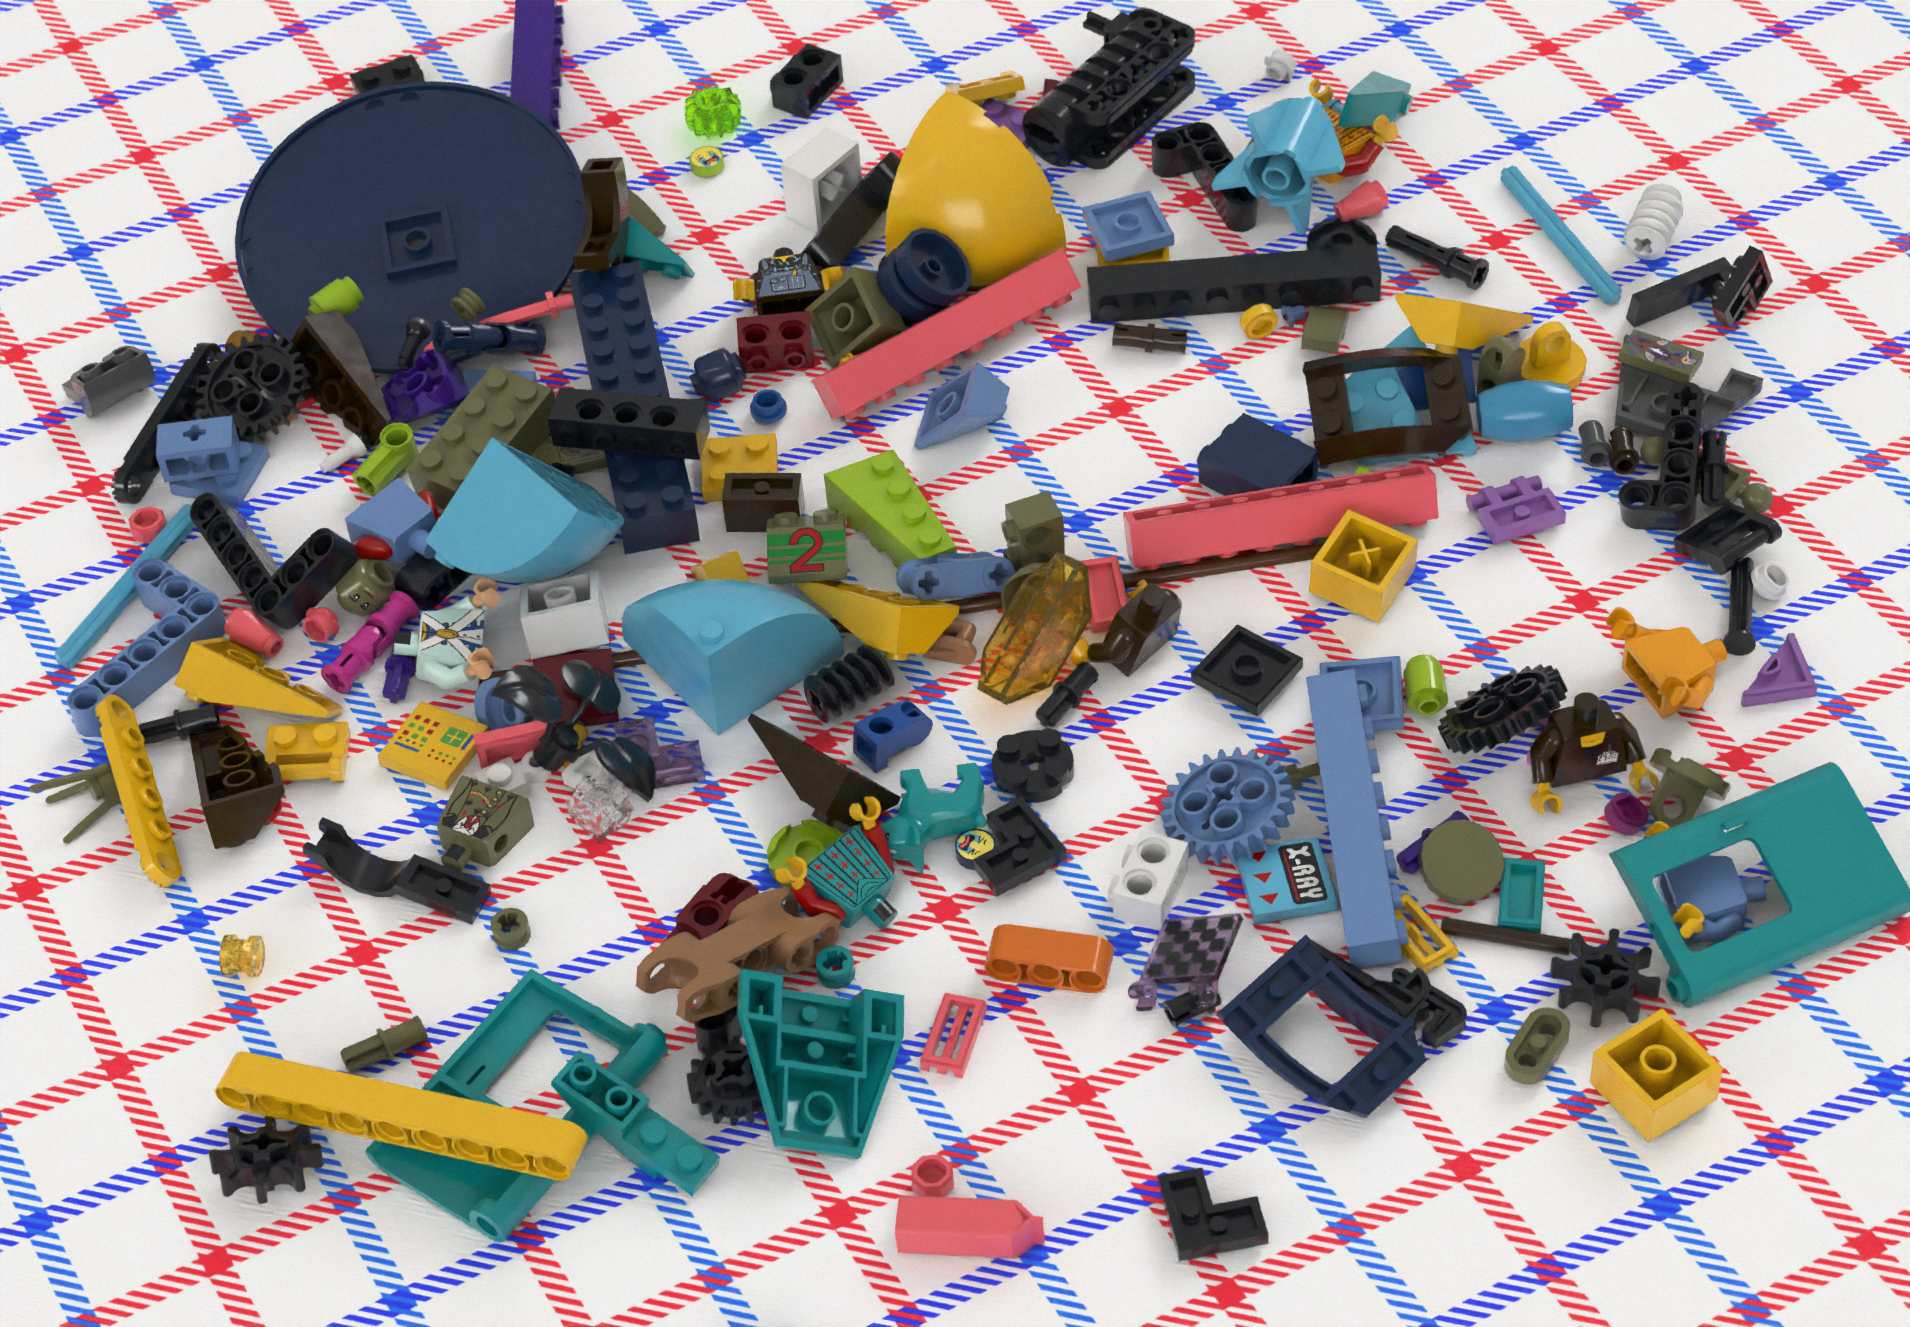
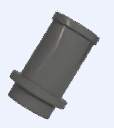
[1578,420,1611,467]

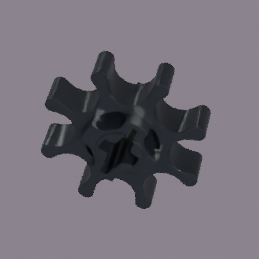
[1550,928,1661,1028]
[209,1116,324,1204]

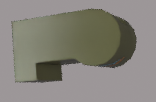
[1476,334,1526,394]

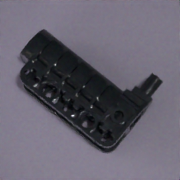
[1022,7,1195,170]

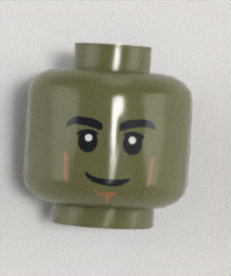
[336,558,394,616]

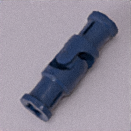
[432,320,546,356]

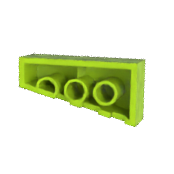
[824,449,957,569]

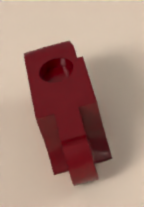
[664,873,759,941]

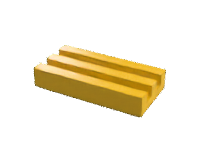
[1395,893,1459,974]

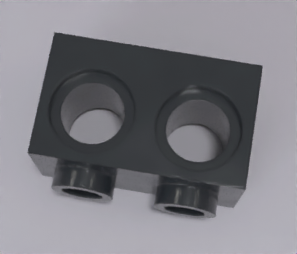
[770,43,844,120]

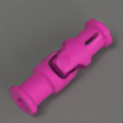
[320,591,420,694]

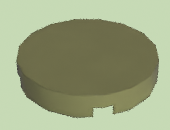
[1418,819,1505,905]

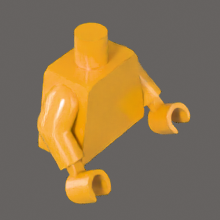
[1605,607,1727,719]

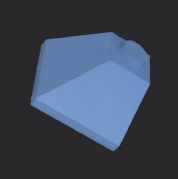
[914,362,1010,450]

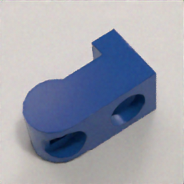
[853,699,933,773]

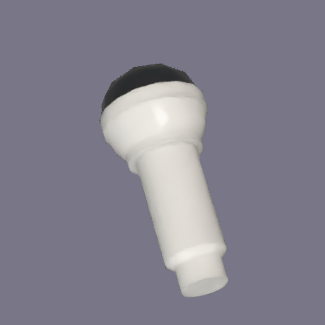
[319,432,371,473]

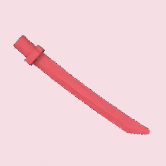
[424,291,575,352]

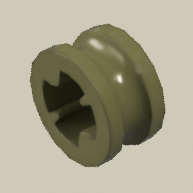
[449,287,486,321]
[490,908,531,950]

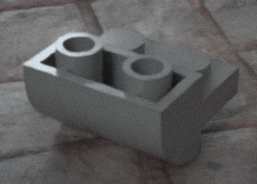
[61,345,155,418]

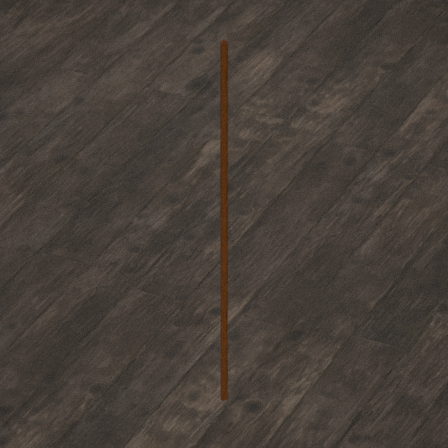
[481,543,1324,683]

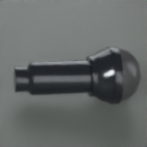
[398,317,431,369]

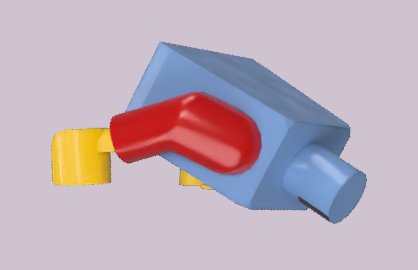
[345,478,439,566]

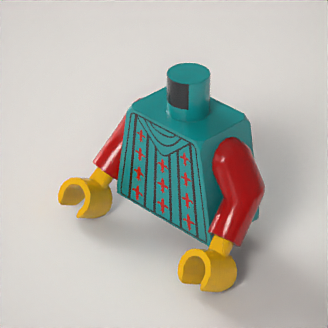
[775,797,898,930]

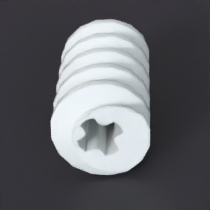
[1623,183,1684,260]

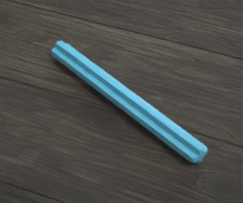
[1500,165,1622,305]
[54,504,195,669]

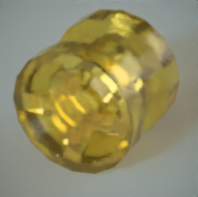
[219,934,265,978]

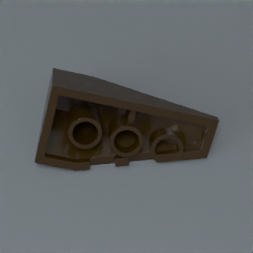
[291,310,392,447]
[748,713,901,828]
[189,725,285,849]

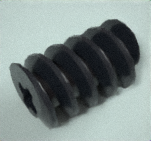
[803,645,895,723]

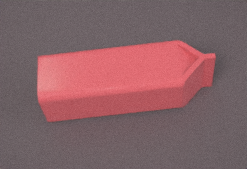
[895,1195,1045,1258]

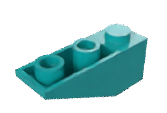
[622,215,695,280]

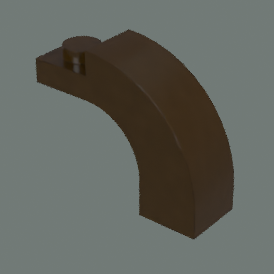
[573,157,629,272]

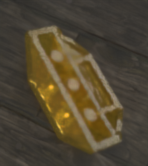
[977,551,1092,705]

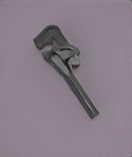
[1310,940,1467,1049]

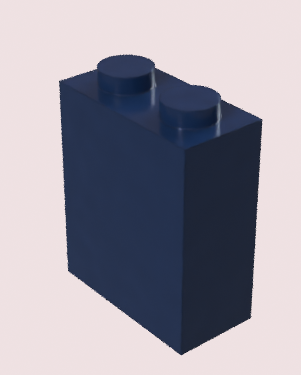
[1197,413,1318,496]

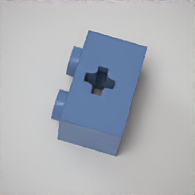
[156,416,240,482]

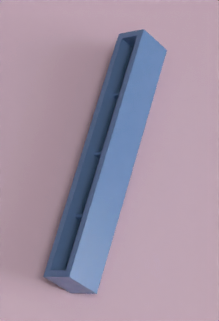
[1306,669,1409,969]

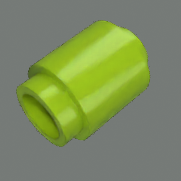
[308,276,364,318]
[1403,654,1448,715]

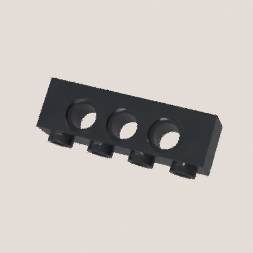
[548,387,710,460]

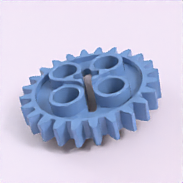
[1160,747,1296,866]

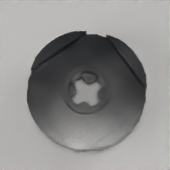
[992,728,1074,803]

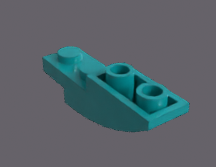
[551,1050,720,1197]

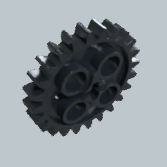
[196,333,311,443]
[1437,664,1568,754]

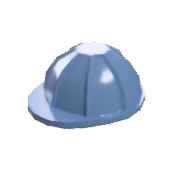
[474,677,533,731]

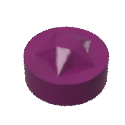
[1604,793,1648,836]

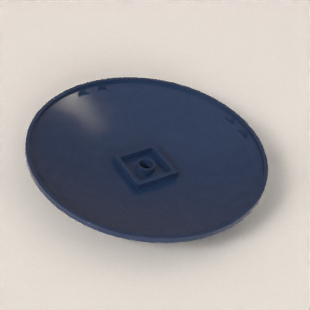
[235,81,586,374]

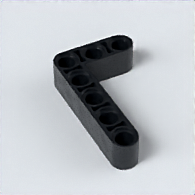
[190,492,358,630]

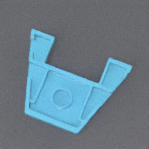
[1346,326,1478,465]

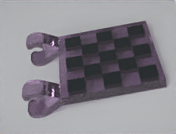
[1128,913,1243,1012]

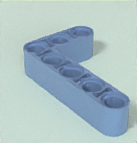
[67,558,226,737]

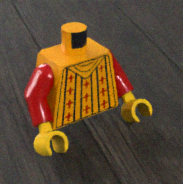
[1309,78,1398,184]

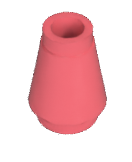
[1333,180,1389,222]
[224,607,284,658]

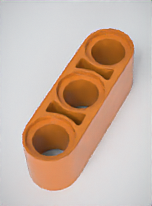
[984,924,1114,993]

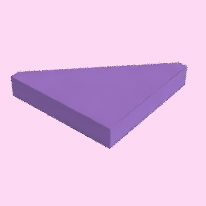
[1741,633,1817,708]

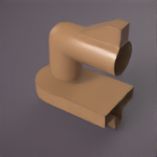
[923,617,977,665]

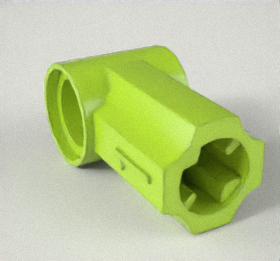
[352,423,419,497]

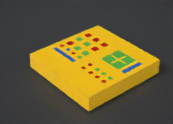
[377,701,489,791]

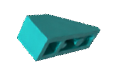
[1338,71,1413,128]

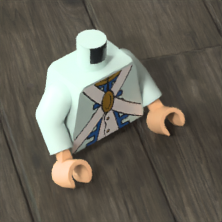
[393,577,500,691]

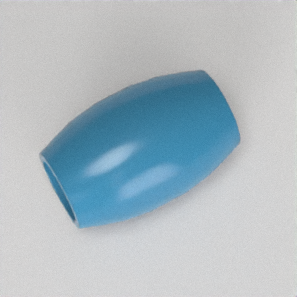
[1476,380,1573,442]

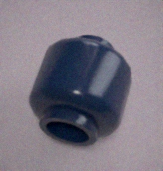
[689,348,747,402]

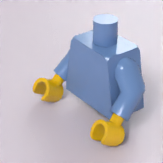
[1645,821,1766,946]

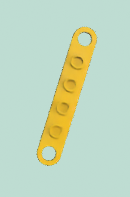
[95,694,182,888]

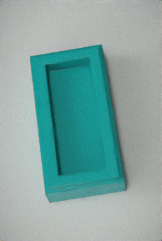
[1498,857,1546,933]

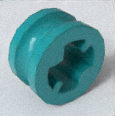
[815,946,855,989]

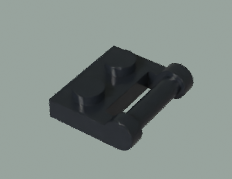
[1674,503,1782,575]

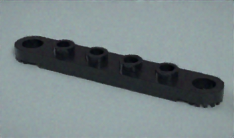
[111,342,222,505]

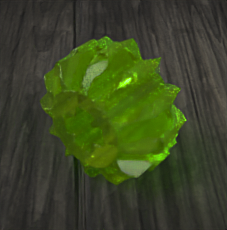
[684,84,742,140]

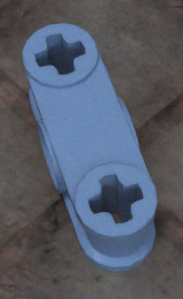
[896,551,1015,600]

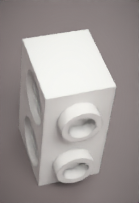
[1108,830,1189,931]

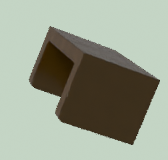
[722,473,805,532]

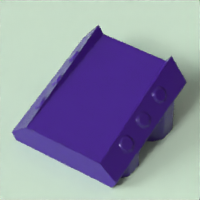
[380,349,470,424]

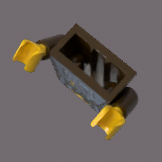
[733,247,843,316]

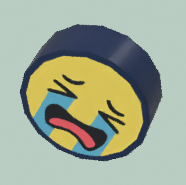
[955,829,996,870]

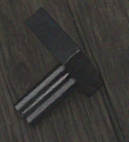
[1626,257,1748,328]

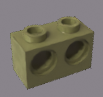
[1001,491,1066,572]

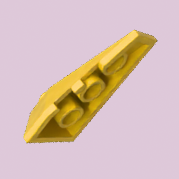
[1395,293,1533,355]
[174,637,344,718]

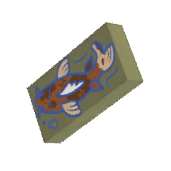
[1618,329,1704,382]

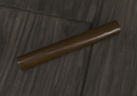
[1441,917,1571,956]

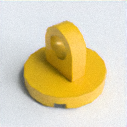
[1519,321,1587,390]

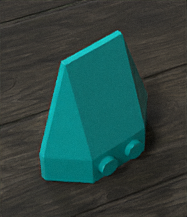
[737,969,904,1159]

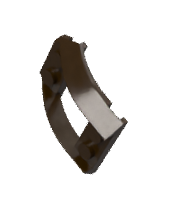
[1302,347,1473,469]

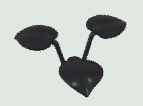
[491,659,656,803]

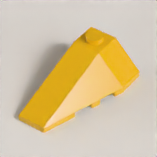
[796,580,960,661]

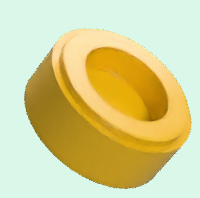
[1240,304,1278,339]

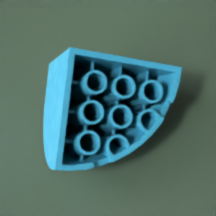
[425,437,624,583]
[622,579,844,735]

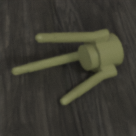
[29,762,121,844]

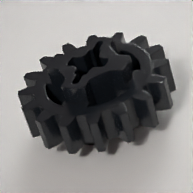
[686,1036,765,1126]

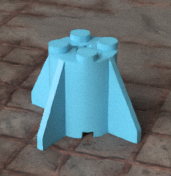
[1211,96,1346,235]

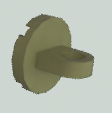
[1648,748,1731,828]

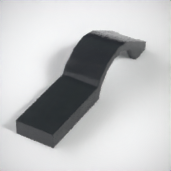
[303,817,491,925]

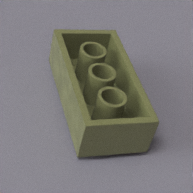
[406,365,556,509]

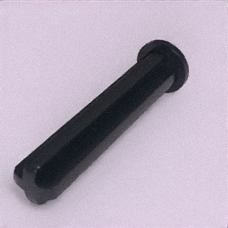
[1723,557,1756,656]

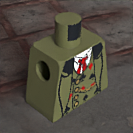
[437,775,535,872]

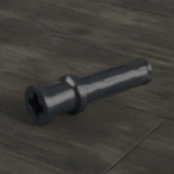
[1385,225,1489,290]

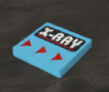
[1237,837,1338,925]

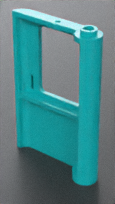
[1609,762,1910,1007]
[365,969,668,1243]

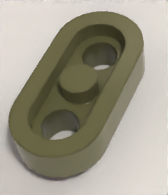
[1504,1007,1570,1085]

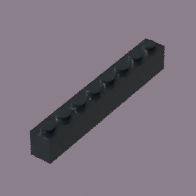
[1087,245,1382,324]

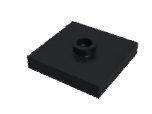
[1191,624,1303,716]

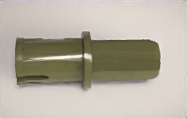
[340,1015,429,1072]

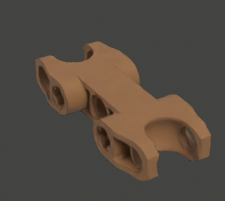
[636,886,840,1022]

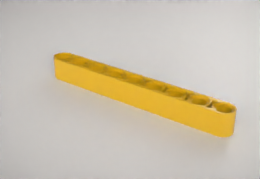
[214,1051,588,1181]

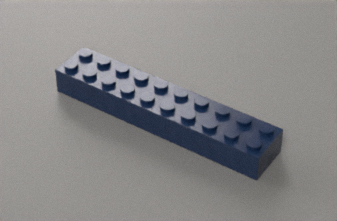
[569,261,700,555]

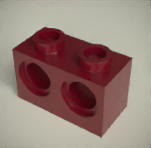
[736,311,814,374]

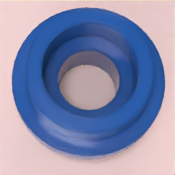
[750,389,787,423]

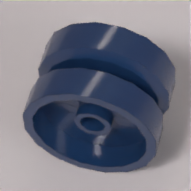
[877,228,971,322]

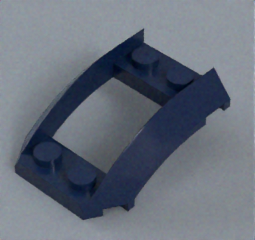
[1216,935,1426,1118]

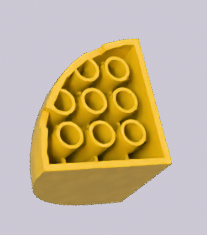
[885,91,1067,286]

